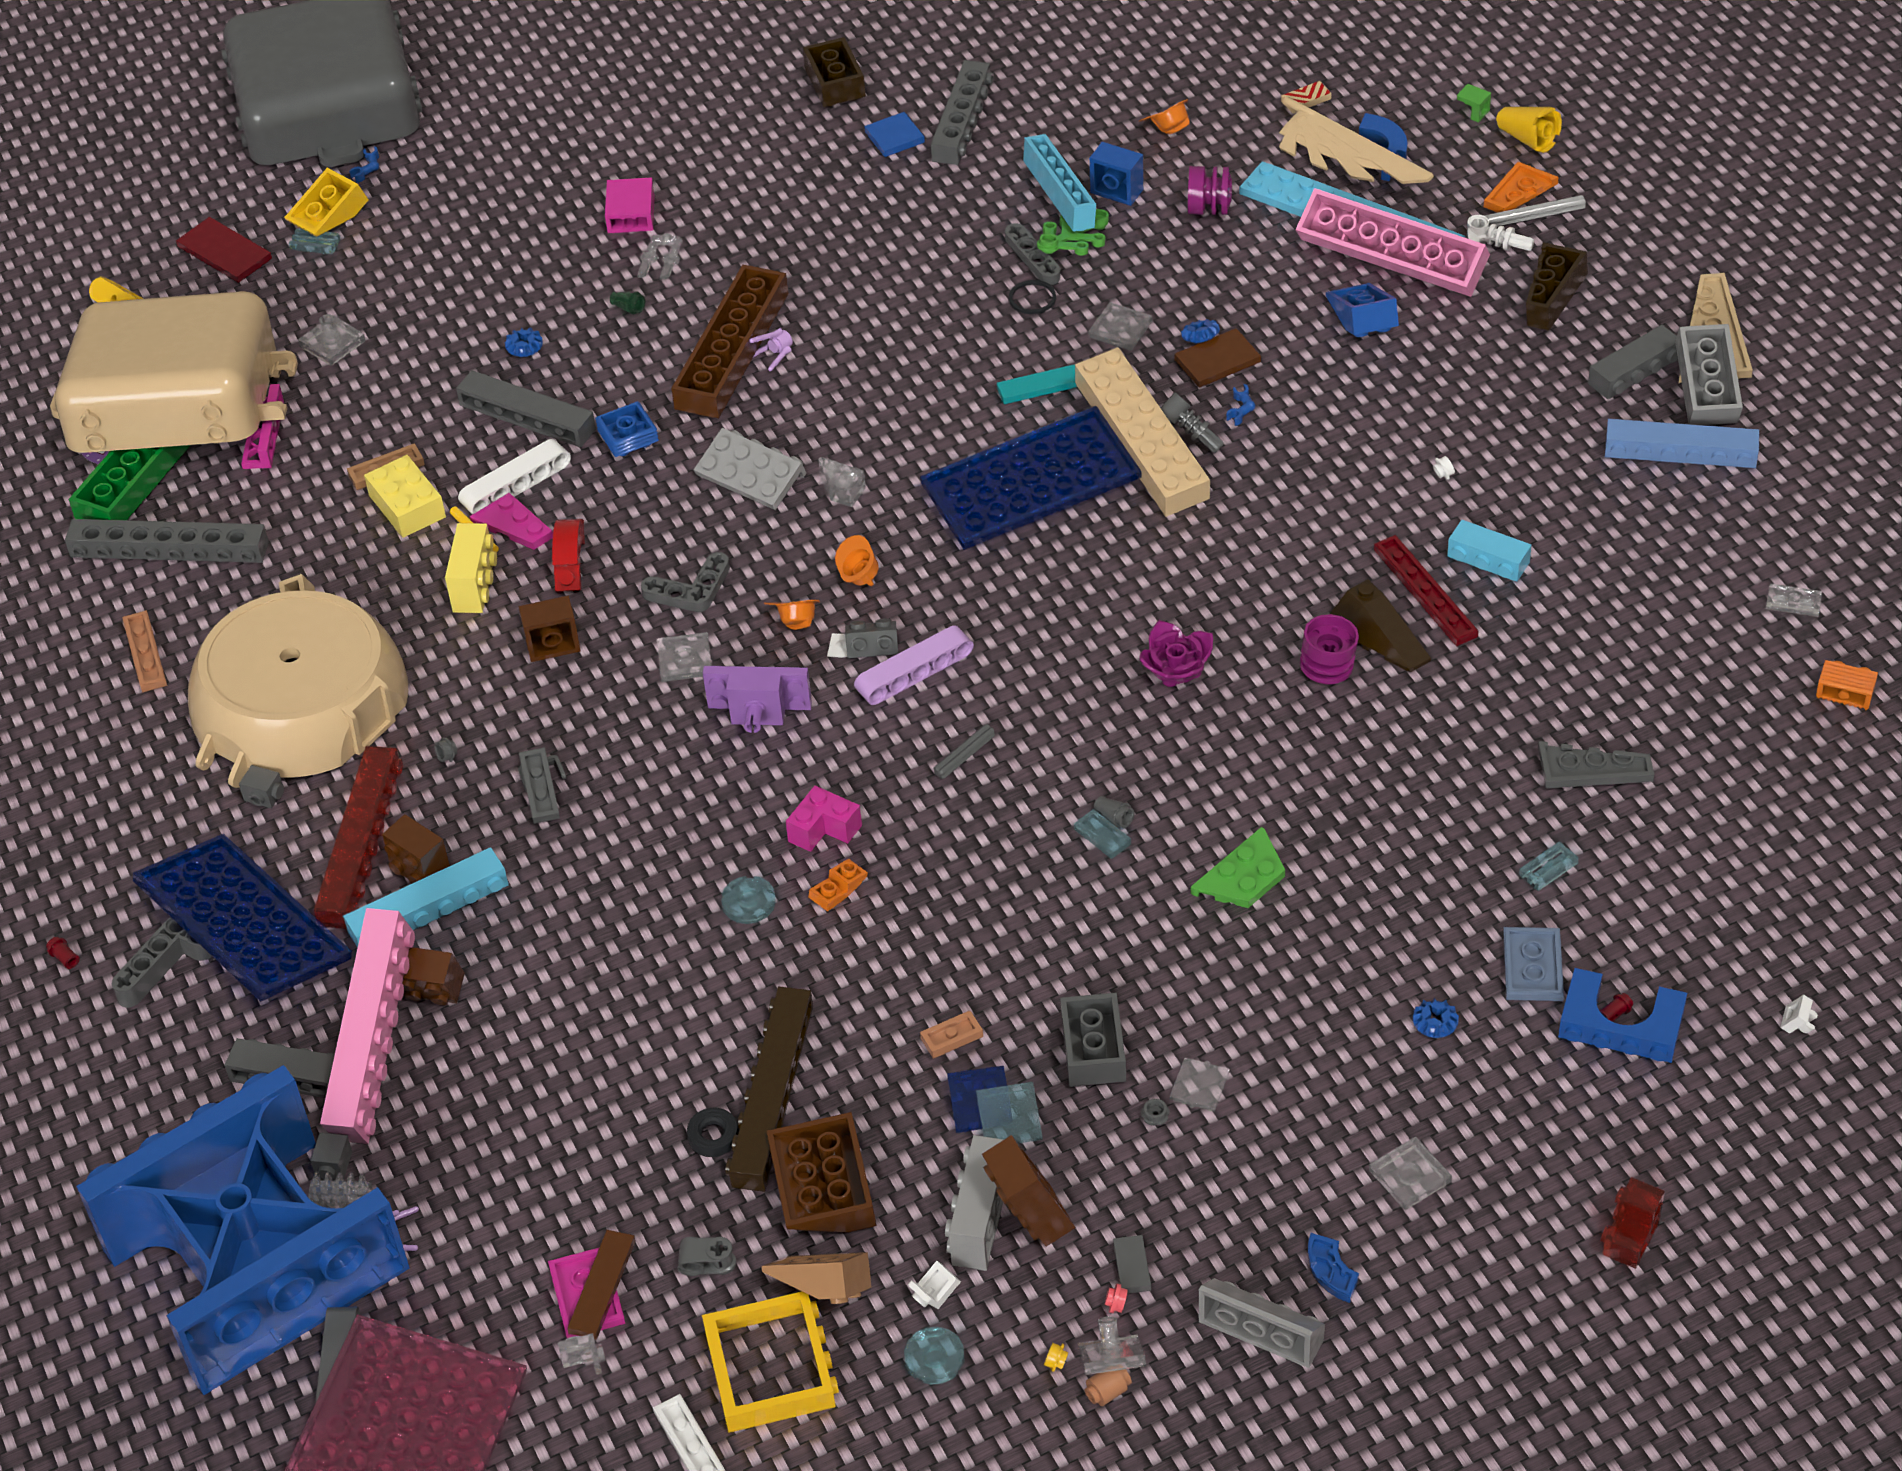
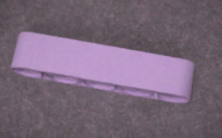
[854,626,974,705]

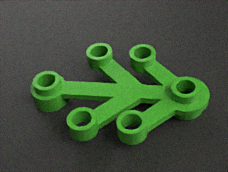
[1037,209,1109,256]

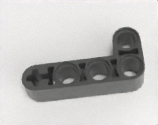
[111,915,215,1008]

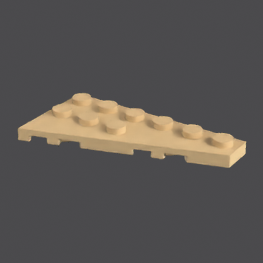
[1679,273,1753,383]

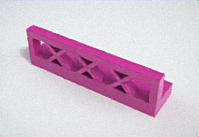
[241,384,284,469]

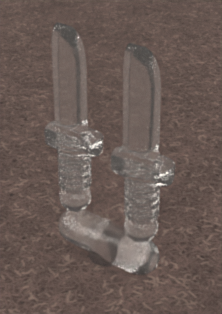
[637,233,683,280]

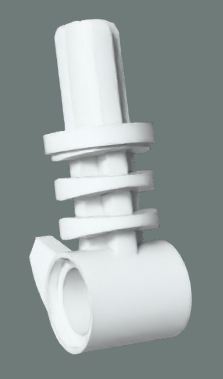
[1466,215,1534,251]

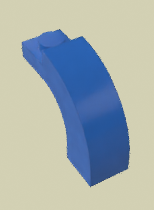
[1359,113,1408,181]

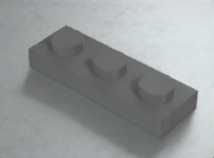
[519,747,560,824]

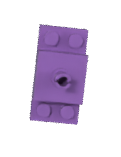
[703,666,812,733]

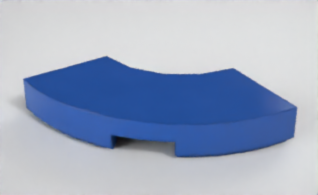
[1308,1233,1359,1303]

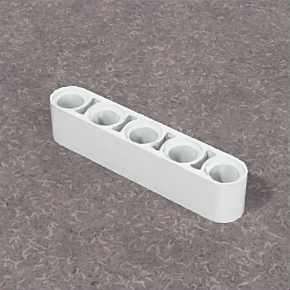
[458,439,571,514]

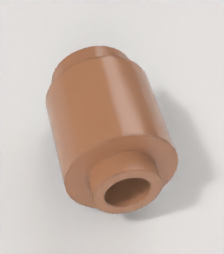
[1085,1363,1132,1406]

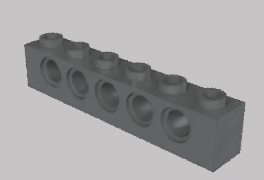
[931,60,994,165]

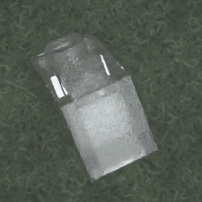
[818,457,866,507]

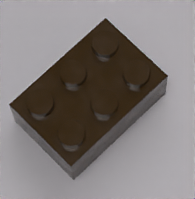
[803,37,866,107]

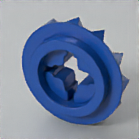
[1181,319,1220,343]
[505,328,543,357]
[1413,997,1459,1038]

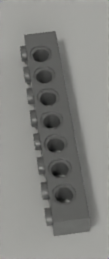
[65,519,269,563]

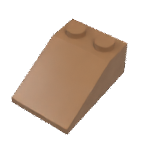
[762,1252,872,1304]

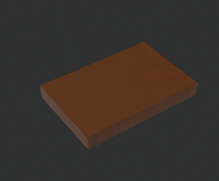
[1174,328,1261,388]

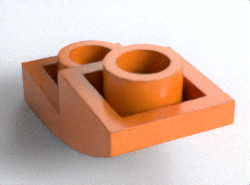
[808,859,868,911]

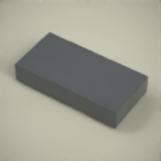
[1113,1235,1151,1294]

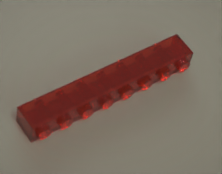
[314,746,403,929]

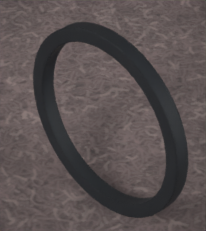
[1009,280,1056,314]

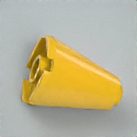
[1496,107,1562,153]

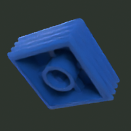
[595,401,659,457]

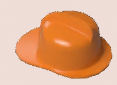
[1139,99,1190,134]
[835,535,879,586]
[764,600,820,630]

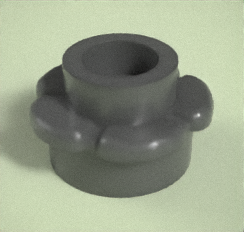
[434,737,457,762]
[1141,1099,1169,1126]

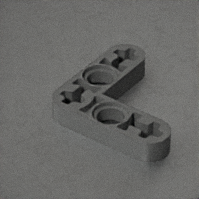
[641,552,730,612]

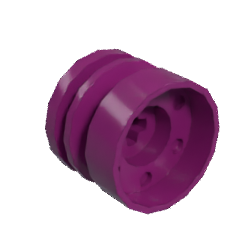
[1188,166,1232,215]
[1299,614,1359,684]

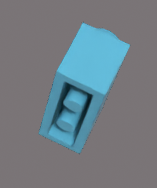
[1447,520,1532,582]

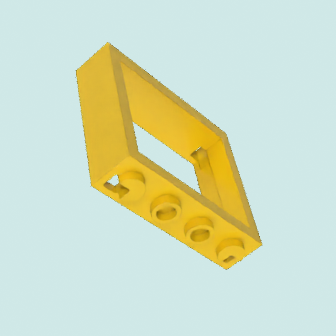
[702,1292,839,1433]

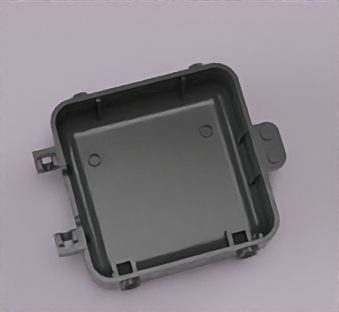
[221,0,423,167]

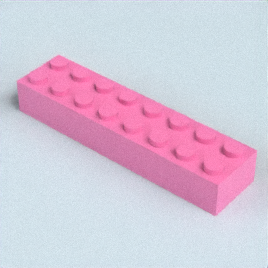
[1296,188,1490,297]
[320,908,415,1144]

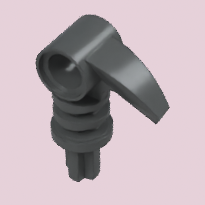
[1161,392,1224,453]

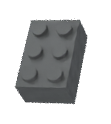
[1060,993,1126,1087]

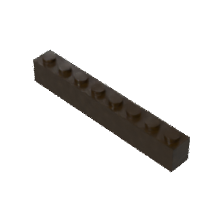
[725,986,813,1192]

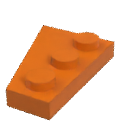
[1484,162,1559,212]

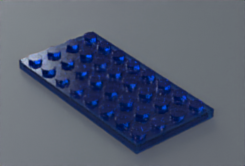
[920,406,1142,550]
[133,834,352,1002]

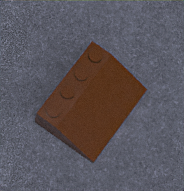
[767,1112,877,1232]

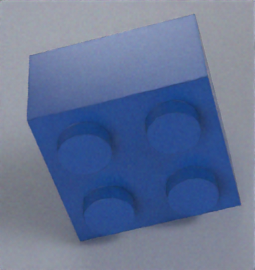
[1089,142,1144,206]

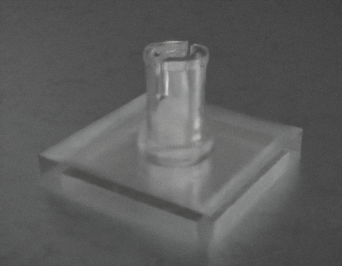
[298,314,366,366]
[1078,1316,1146,1375]

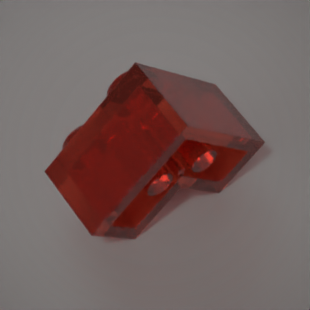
[1600,1177,1665,1269]

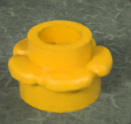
[1044,1342,1068,1372]

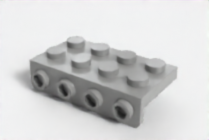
[694,428,806,510]

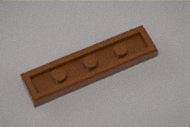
[567,1230,636,1340]

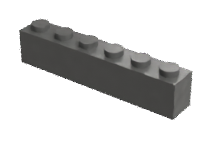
[456,370,596,448]

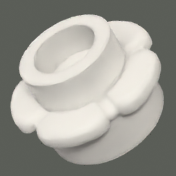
[1433,456,1455,480]

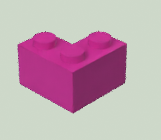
[786,785,862,852]

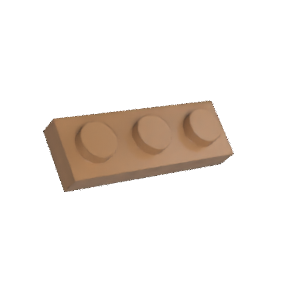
[347,443,425,490]

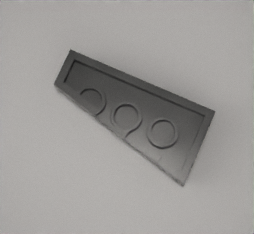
[1538,741,1654,788]

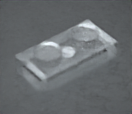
[1766,584,1822,617]

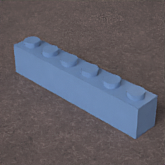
[1605,419,1759,468]

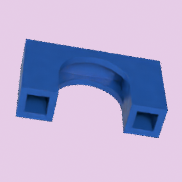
[1558,968,1687,1063]

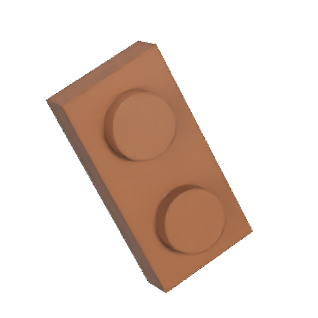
[920,1011,983,1059]

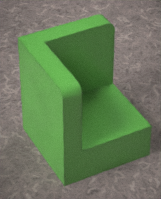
[1457,84,1491,123]

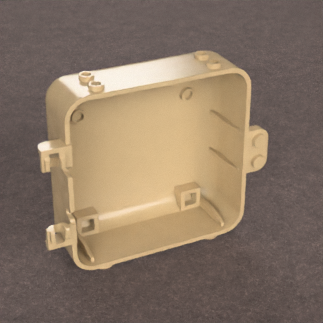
[50,291,298,453]

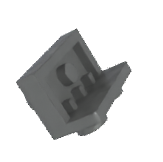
[845,618,898,658]

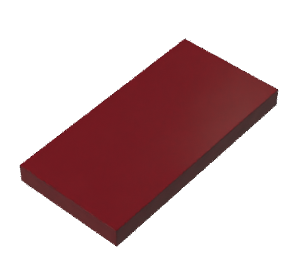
[176,217,272,283]

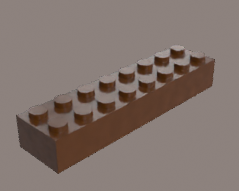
[671,264,788,419]

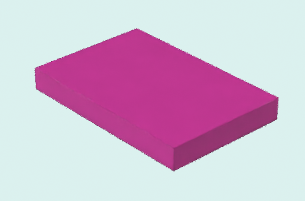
[548,1247,625,1339]

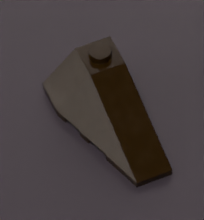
[1330,579,1431,673]

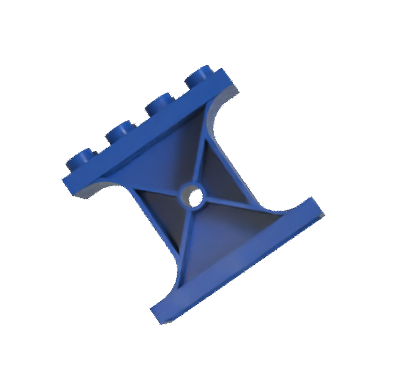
[76,1065,410,1395]

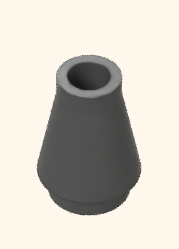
[1094,796,1135,828]

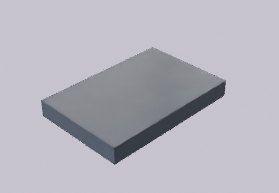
[1503,927,1564,1001]

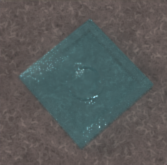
[976,1082,1043,1143]

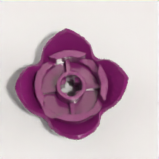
[1139,620,1213,687]

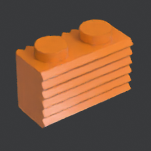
[1816,660,1878,710]

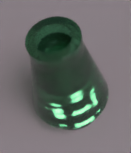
[610,291,646,315]

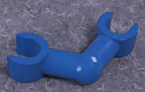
[349,146,379,183]
[1226,384,1256,426]

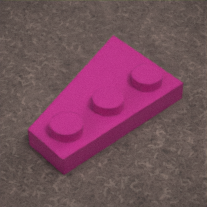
[469,493,553,550]

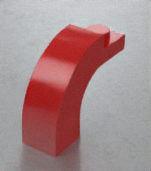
[552,519,585,592]

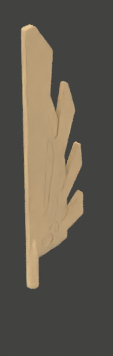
[1279,96,1434,184]

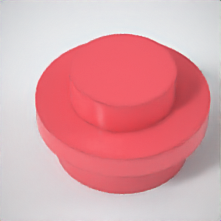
[1104,1283,1128,1314]

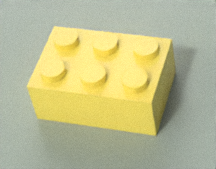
[364,455,446,538]
[445,523,497,613]

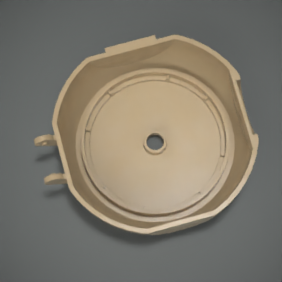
[188,590,408,788]

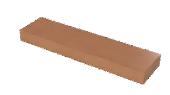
[122,610,167,693]

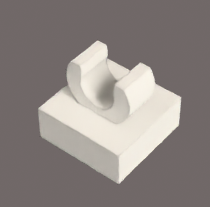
[1781,995,1818,1033]

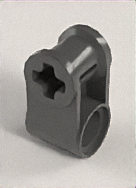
[678,1237,736,1276]

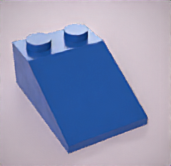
[1326,283,1399,337]

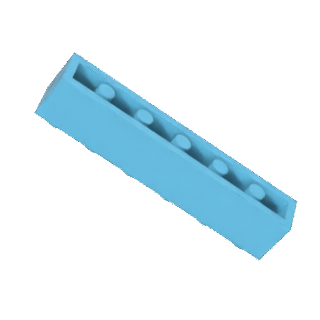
[1023,134,1096,231]
[343,847,508,948]

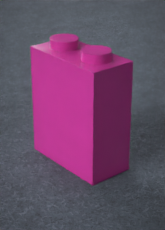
[605,177,655,233]

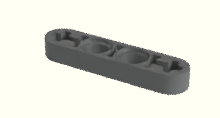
[1005,223,1061,285]

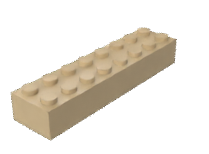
[1075,347,1210,517]

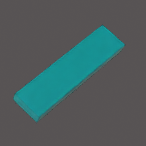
[997,364,1077,404]

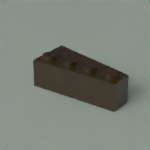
[1526,242,1588,331]

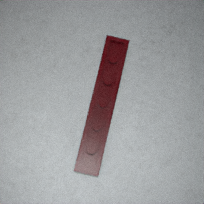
[1374,535,1479,646]

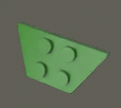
[1191,827,1285,908]

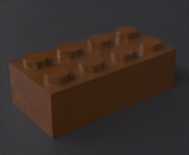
[982,1135,1076,1247]

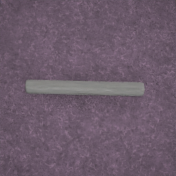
[1483,195,1586,227]

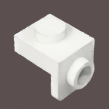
[908,1261,961,1309]

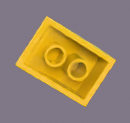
[284,168,369,237]

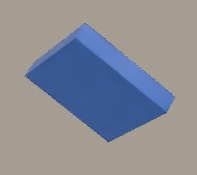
[864,112,925,157]

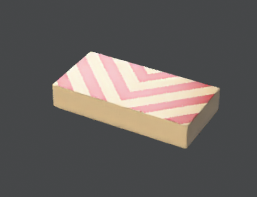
[1281,81,1331,114]

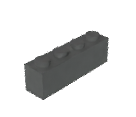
[1588,325,1678,399]
[225,1038,335,1098]

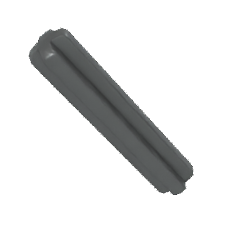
[934,724,995,779]

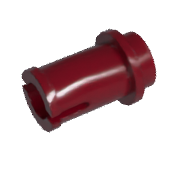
[46,937,80,969]
[1599,993,1633,1022]

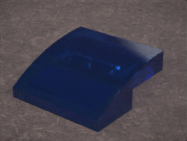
[947,1065,1013,1133]

